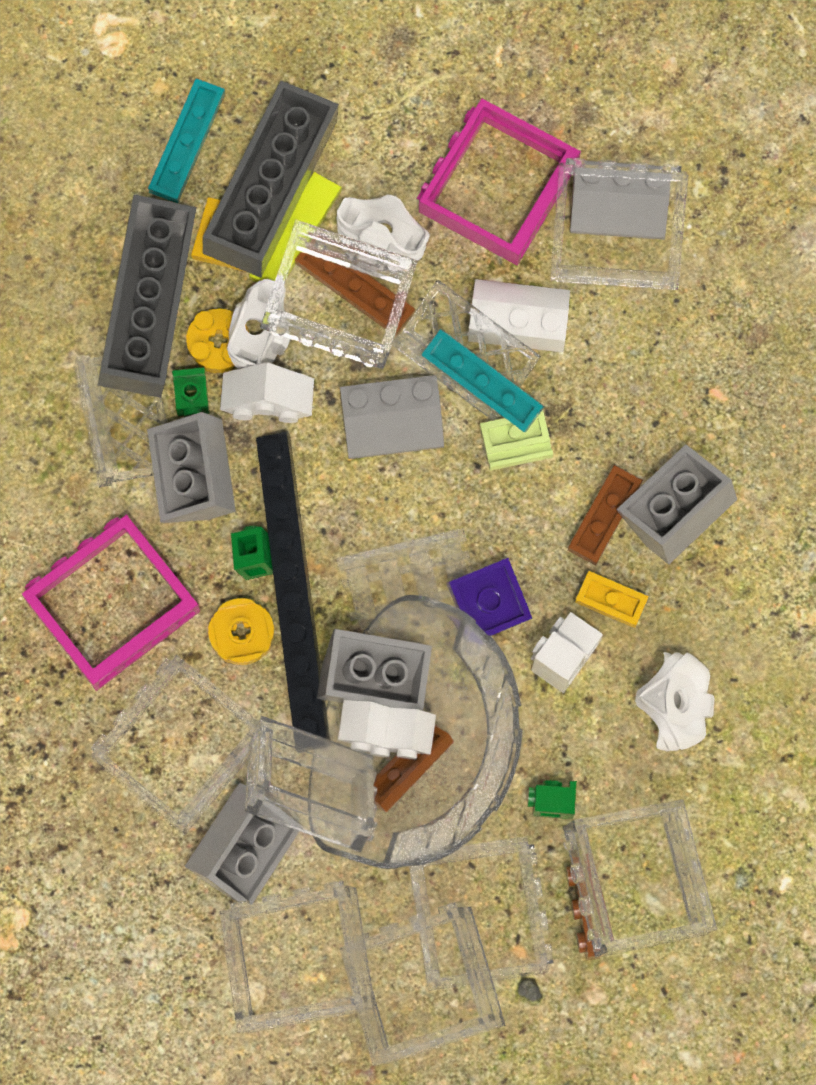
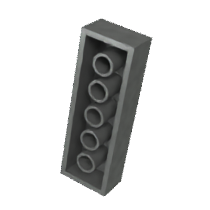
[203,81,339,278]
[97,195,197,398]

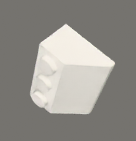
[468,279,570,352]

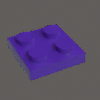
[446,558,533,643]

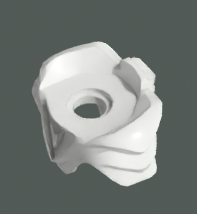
[336,195,430,271]
[227,279,292,369]
[635,652,715,751]

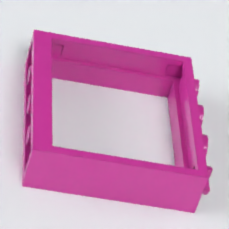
[416,98,581,266]
[22,515,200,691]

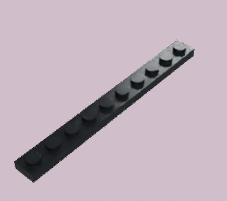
[256,431,331,751]

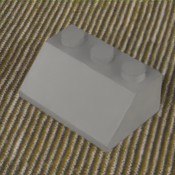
[570,160,671,240]
[340,375,444,459]
[147,412,236,523]
[617,445,738,565]
[317,629,432,711]
[185,782,303,909]

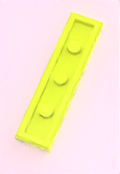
[249,172,342,284]

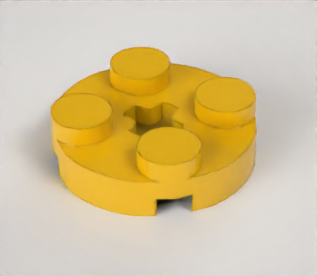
[186,308,250,373]
[208,598,274,665]

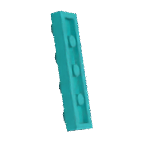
[148,79,225,203]
[422,329,545,433]

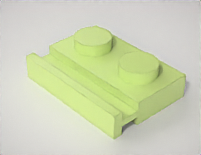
[480,410,553,471]

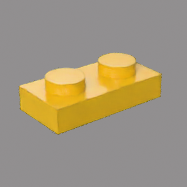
[575,571,649,628]

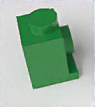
[172,367,210,418]
[231,526,273,580]
[527,780,577,819]

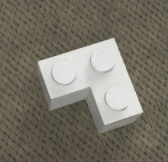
[220,362,314,423]
[531,612,603,693]
[338,700,436,759]

